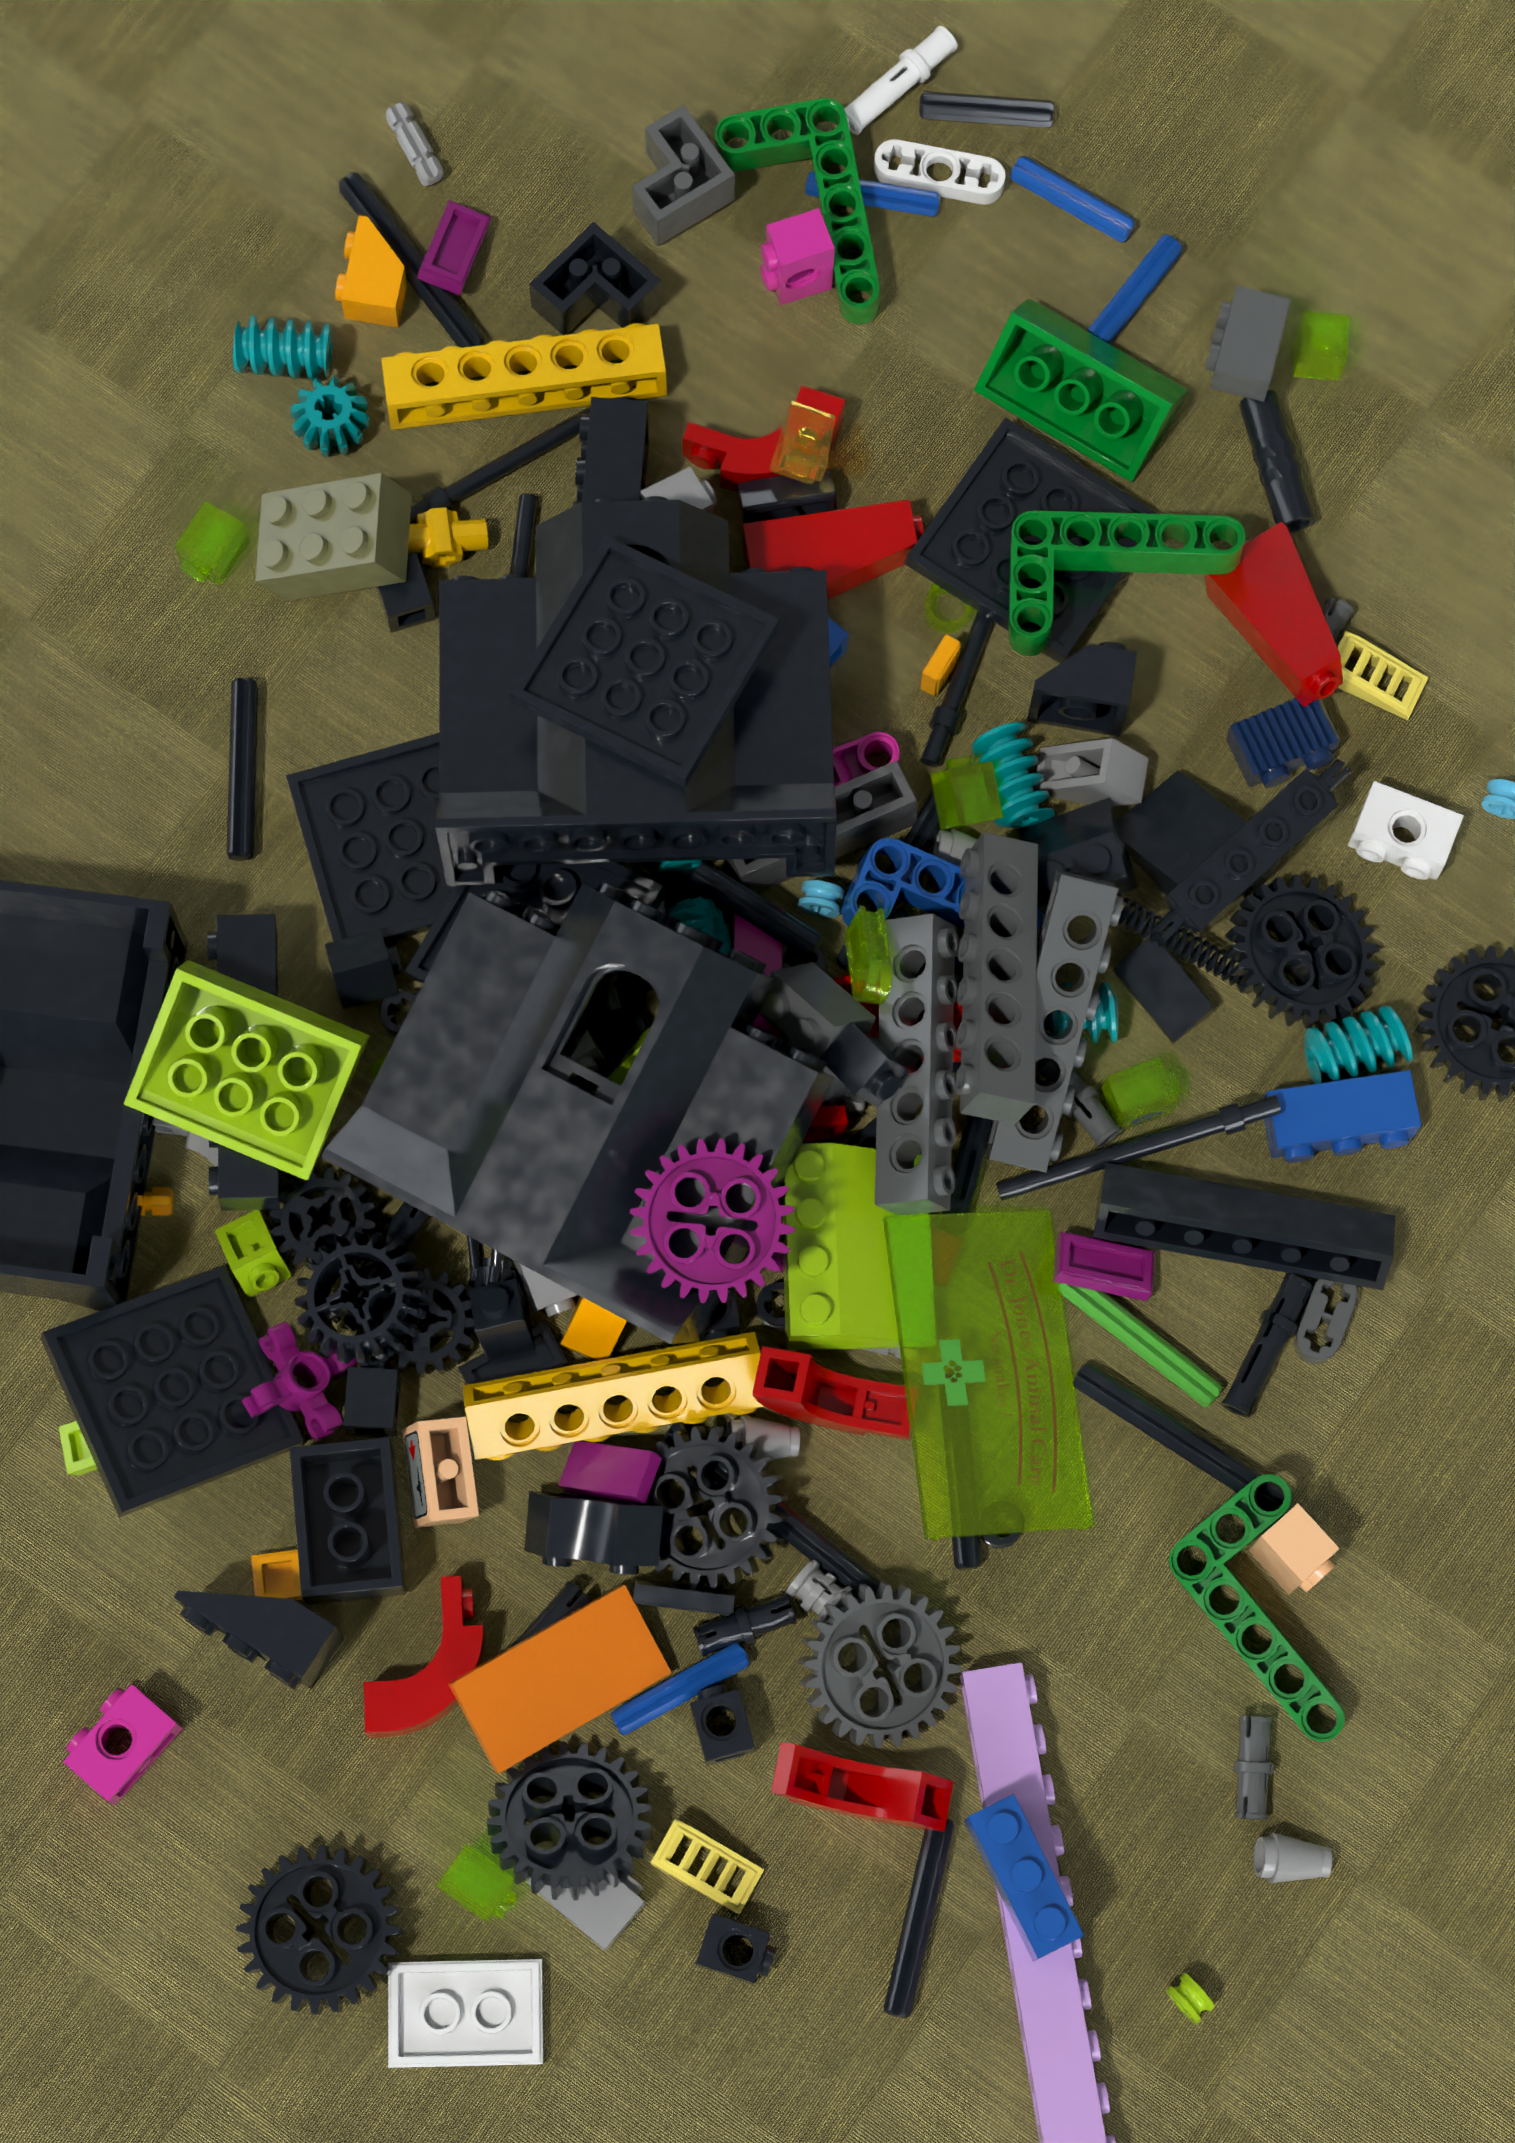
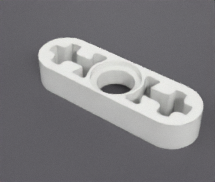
[874,139,1005,205]

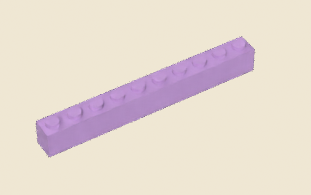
[959,1663,1116,2143]

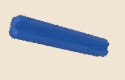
[1011,156,1135,242]
[805,171,940,217]
[1088,234,1182,344]
[611,1643,750,1735]

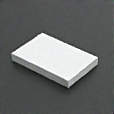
[388,1959,543,2068]

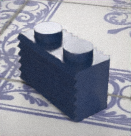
[1226,698,1341,788]

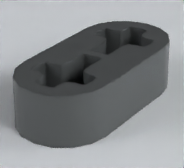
[1293,1279,1358,1364]

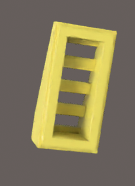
[1338,631,1428,720]
[651,1818,764,1915]

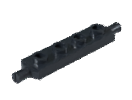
[1150,759,1351,944]

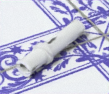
[844,26,958,135]

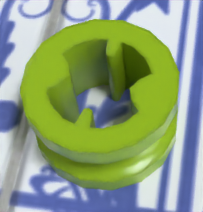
[1165,1973,1215,2025]

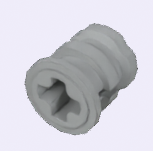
[786,1559,853,1623]

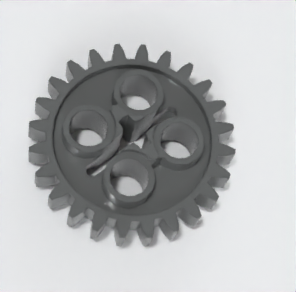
[798,1582,962,1748]

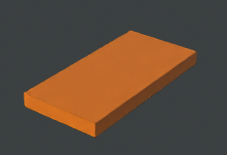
[448,1585,672,1774]

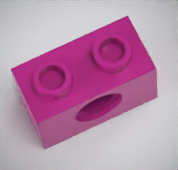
[760,208,835,306]
[63,1684,183,1806]

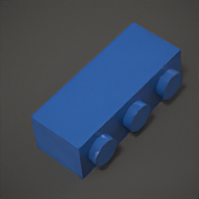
[1263,1070,1421,1163]
[964,1794,1084,1962]

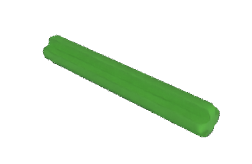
[1057,1283,1222,1407]

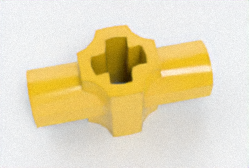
[408,508,488,568]

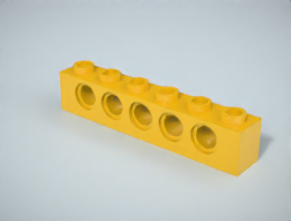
[381,323,667,430]
[463,1332,764,1460]

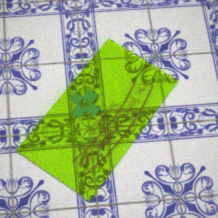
[883,1209,1093,1540]

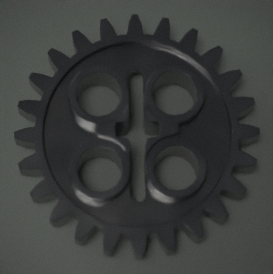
[1225,875,1379,1029]
[1416,945,1515,1102]
[646,1426,788,1589]
[487,1741,652,1901]
[236,1845,404,2015]

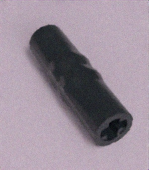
[1239,390,1316,533]

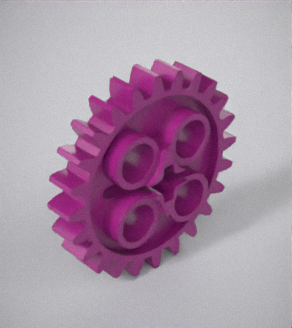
[630,1138,795,1303]

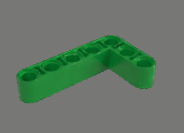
[715,98,880,325]
[1008,511,1246,656]
[1169,1474,1346,1742]

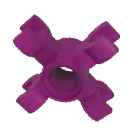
[242,1321,358,1442]

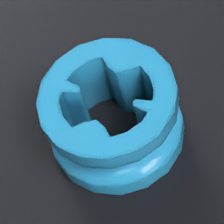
[1481,779,1515,819]
[798,880,844,918]

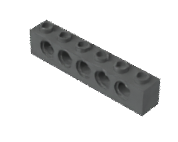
[955,832,1038,1124]
[986,870,1123,1173]
[875,913,959,1216]

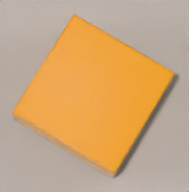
[920,634,961,696]
[251,1550,304,1602]

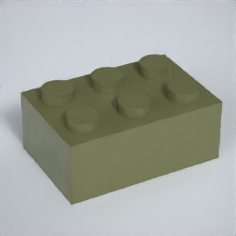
[255,473,412,601]

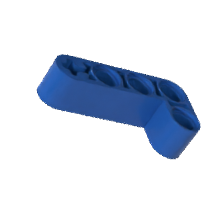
[841,838,1042,935]

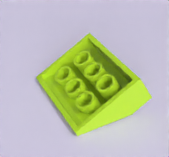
[124,960,370,1180]
[780,1143,935,1350]

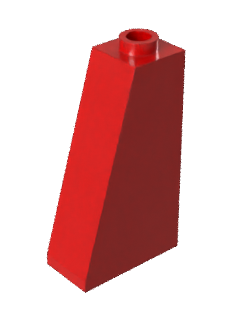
[742,499,924,600]
[1204,521,1343,707]

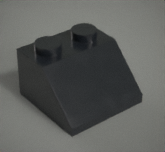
[1027,642,1137,737]
[1020,797,1139,915]

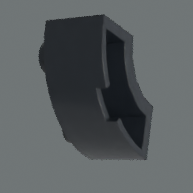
[524,1491,663,1575]

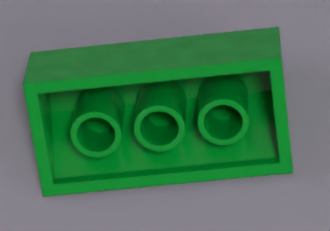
[973,298,1188,482]

